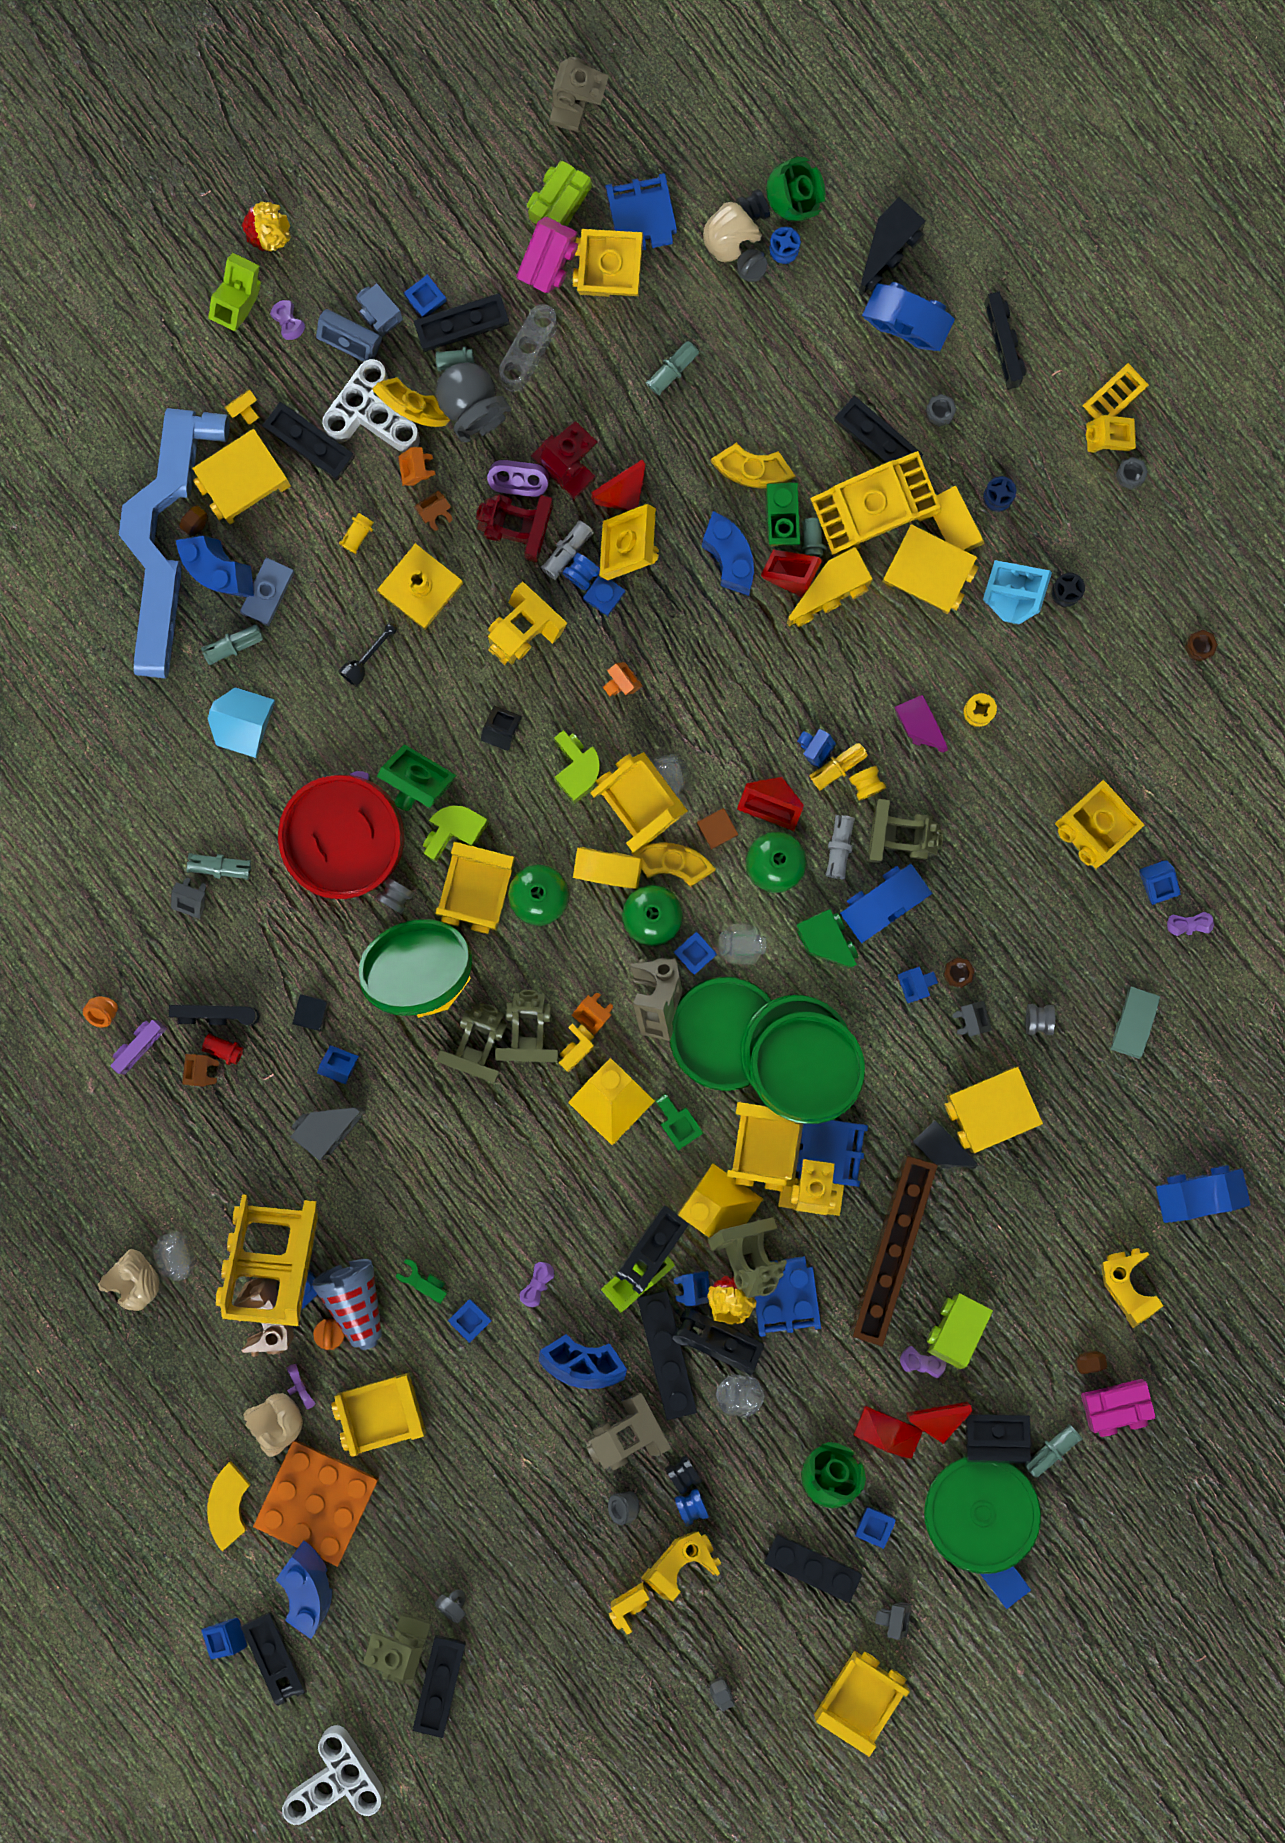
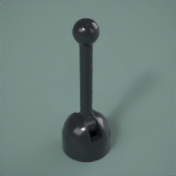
[338,623,397,687]

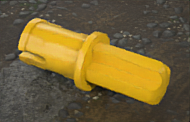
[809,743,868,791]

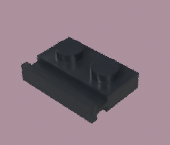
[966,1414,1031,1463]

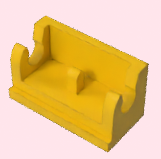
[933,486,985,552]

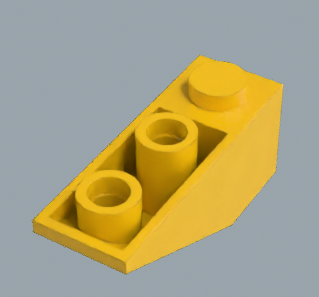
[787,547,872,627]

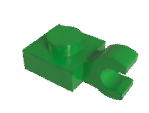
[656,1094,703,1150]
[395,1258,449,1304]

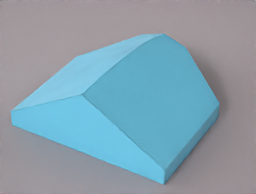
[983,560,1052,624]
[208,687,275,758]

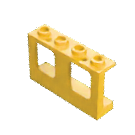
[216,1194,318,1326]

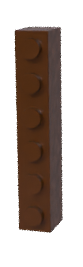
[850,1155,938,1347]

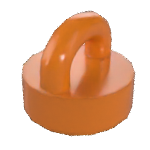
[83,996,118,1028]
[313,1318,345,1350]

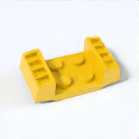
[810,451,941,555]

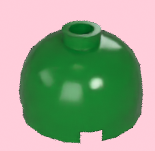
[766,156,826,221]
[745,832,807,894]
[508,864,570,926]
[622,885,683,947]
[801,1442,866,1508]

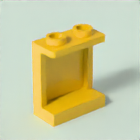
[192,429,291,525]
[882,524,979,614]
[590,752,688,853]
[435,842,515,934]
[944,1067,1043,1153]
[727,1102,803,1192]
[331,1372,426,1457]
[814,1650,910,1757]

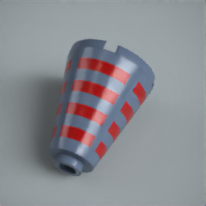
[312,1259,382,1350]

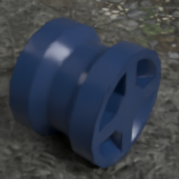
[983,476,1017,512]

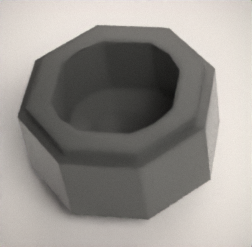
[925,394,957,427]
[1115,457,1148,490]
[710,1676,735,1711]

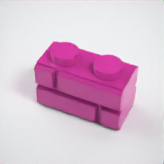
[516,217,578,293]
[1081,1379,1155,1437]

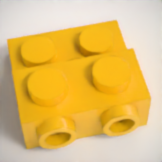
[573,229,643,297]
[1055,780,1145,869]

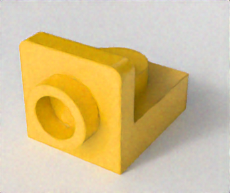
[1086,415,1136,453]
[559,1023,595,1072]
[609,1582,650,1635]

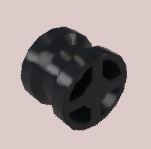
[736,189,770,223]
[1051,573,1085,607]
[665,1455,703,1495]

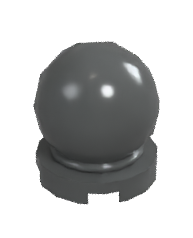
[435,362,512,442]

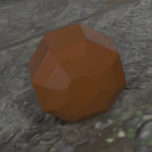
[179,505,208,537]
[1185,630,1218,662]
[943,957,975,988]
[1075,1351,1108,1374]

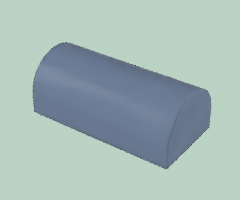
[316,309,382,362]

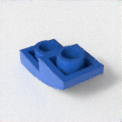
[980,1566,1031,1609]

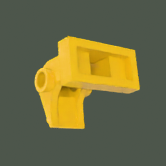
[488,581,567,665]
[778,1159,844,1216]
[1101,1248,1163,1328]
[641,1531,721,1602]

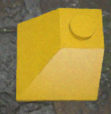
[568,1058,655,1145]
[677,1163,763,1238]

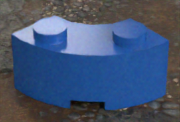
[862,282,955,351]
[702,511,754,596]
[176,536,254,597]
[840,864,933,944]
[1156,1165,1251,1223]
[538,1334,627,1389]
[276,1540,332,1639]

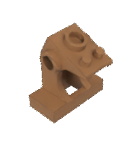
[233,1278,294,1357]

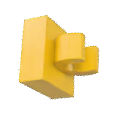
[224,390,259,425]

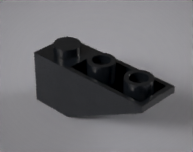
[858,197,926,296]

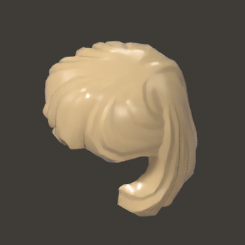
[703,202,762,262]
[98,1249,160,1311]
[243,1393,303,1457]

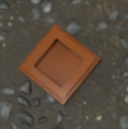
[697,808,738,850]

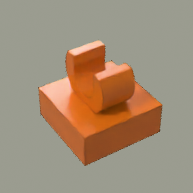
[398,447,435,486]
[603,662,643,697]
[571,993,613,1036]

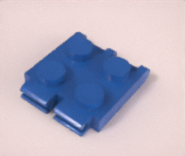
[605,173,677,250]
[796,1120,868,1187]
[754,1256,821,1337]

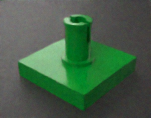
[377,744,457,811]

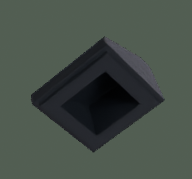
[481,705,522,751]
[292,994,330,1032]

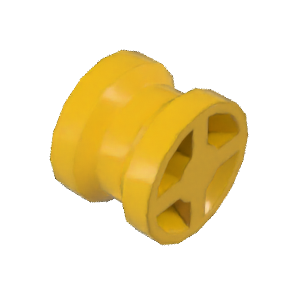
[963,693,997,727]
[849,766,886,801]

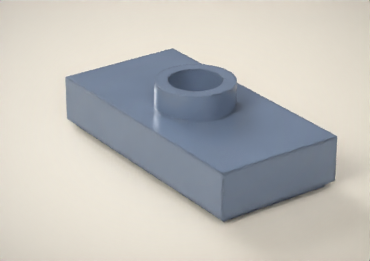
[240,557,295,627]

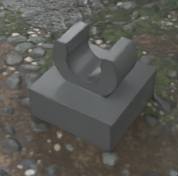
[171,877,206,919]
[953,1001,992,1037]
[875,1602,912,1640]

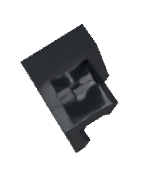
[913,1120,978,1169]

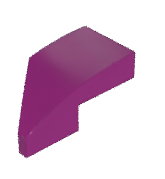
[895,695,948,753]

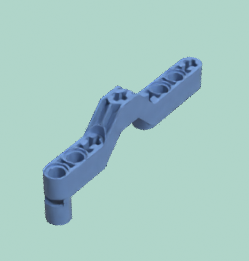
[119,408,230,679]

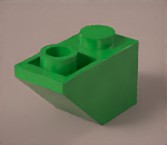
[765,483,800,546]
[795,909,859,969]

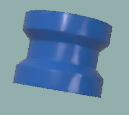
[769,227,801,264]
[562,553,600,591]
[674,1488,709,1527]

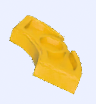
[372,377,450,427]
[711,442,795,488]
[631,842,716,887]
[207,1461,251,1551]

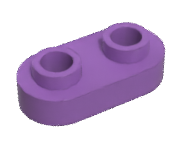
[487,460,549,497]

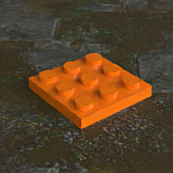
[253,1439,379,1567]

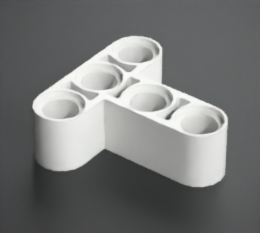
[322,359,420,453]
[282,1725,384,1825]

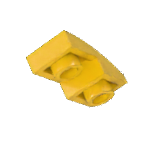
[573,847,643,889]

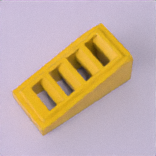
[1082,363,1149,419]

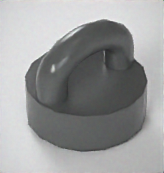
[737,249,768,282]
[608,1491,639,1525]
[435,1589,466,1623]

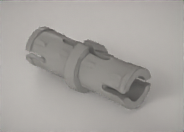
[540,520,594,580]
[825,815,855,879]

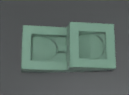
[1111,986,1160,1059]

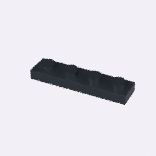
[637,1290,697,1420]

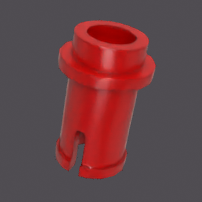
[201,1033,244,1065]

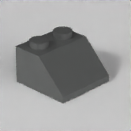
[290,1107,366,1161]

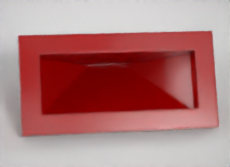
[591,460,646,511]
[761,549,822,598]
[737,777,804,831]
[906,1402,972,1444]
[853,1406,923,1459]

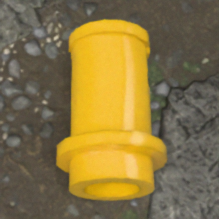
[339,513,374,554]

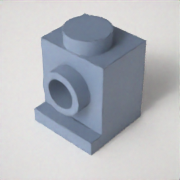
[356,283,403,337]

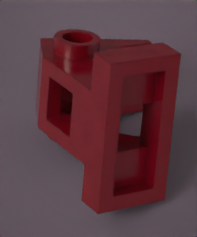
[531,421,598,500]
[476,495,553,563]

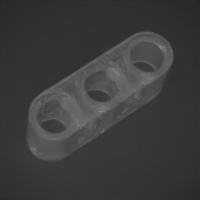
[499,304,557,392]

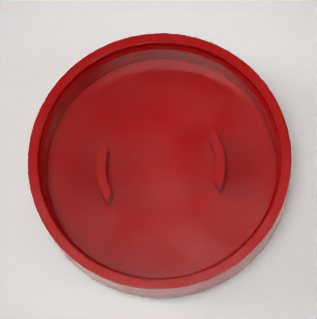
[278,775,405,899]

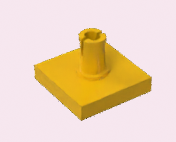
[599,504,659,580]
[377,543,463,630]

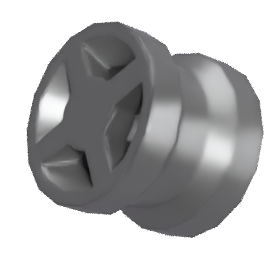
[375,877,414,914]
[1026,1004,1055,1035]

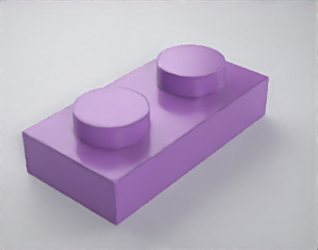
[110,1020,167,1075]

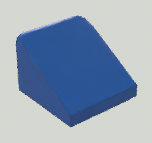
[1139,860,1181,905]
[201,1618,247,1660]

